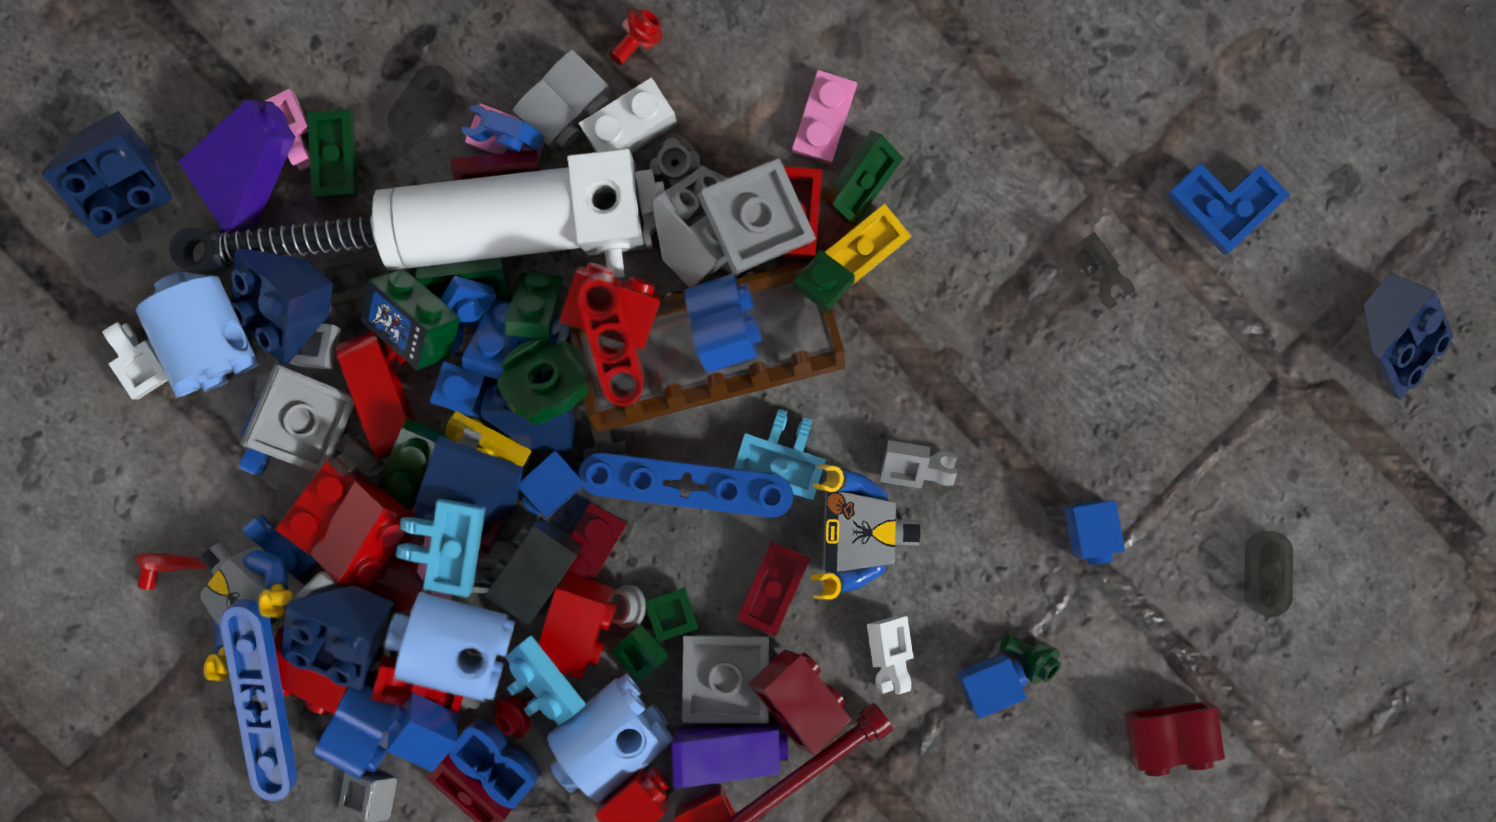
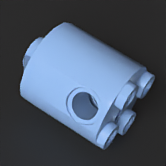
[135,272,259,397]
[385,592,515,701]
[547,674,673,803]

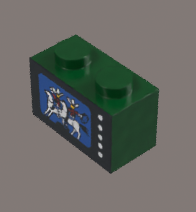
[361,269,460,370]

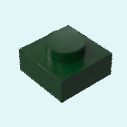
[793,250,855,313]
[645,586,699,642]
[609,624,669,682]

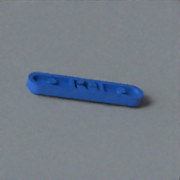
[579,452,793,517]
[220,599,297,801]

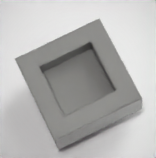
[290,323,341,370]

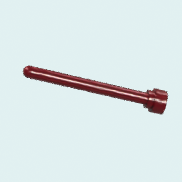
[724,703,893,822]

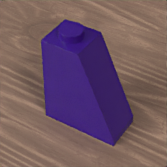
[179,100,296,233]
[672,722,788,788]

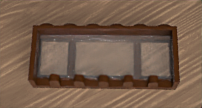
[568,259,845,432]

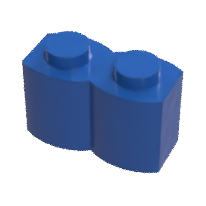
[684,274,762,373]
[313,676,402,779]
[449,718,541,809]

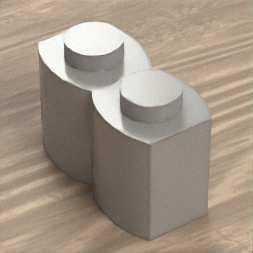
[513,50,612,151]

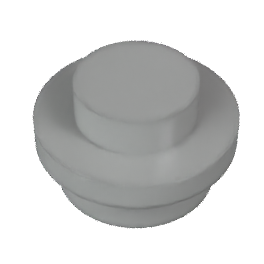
[609,585,646,628]

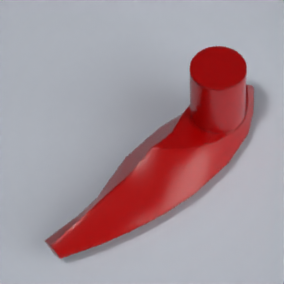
[135,553,207,590]

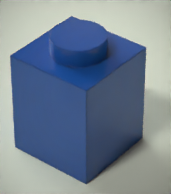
[430,362,488,418]
[519,451,584,518]
[1064,499,1125,565]
[956,653,1028,719]
[385,693,458,772]

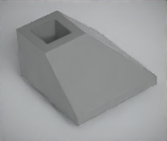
[652,166,727,288]

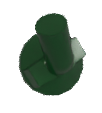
[1000,634,1061,684]

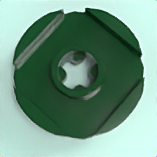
[498,338,589,425]

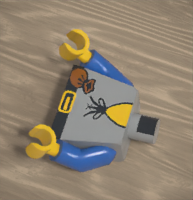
[811,464,920,600]
[200,543,304,681]

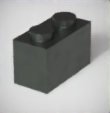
[485,517,583,626]

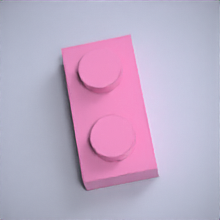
[792,70,858,165]

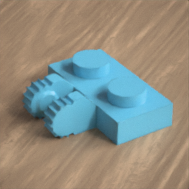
[734,409,826,500]
[396,499,485,597]
[505,636,586,725]

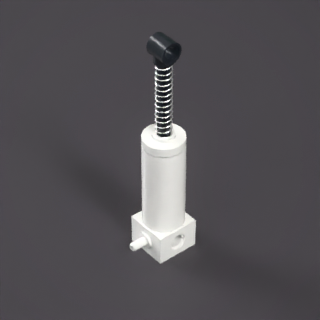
[169,149,646,280]

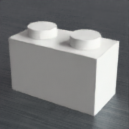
[579,77,677,154]

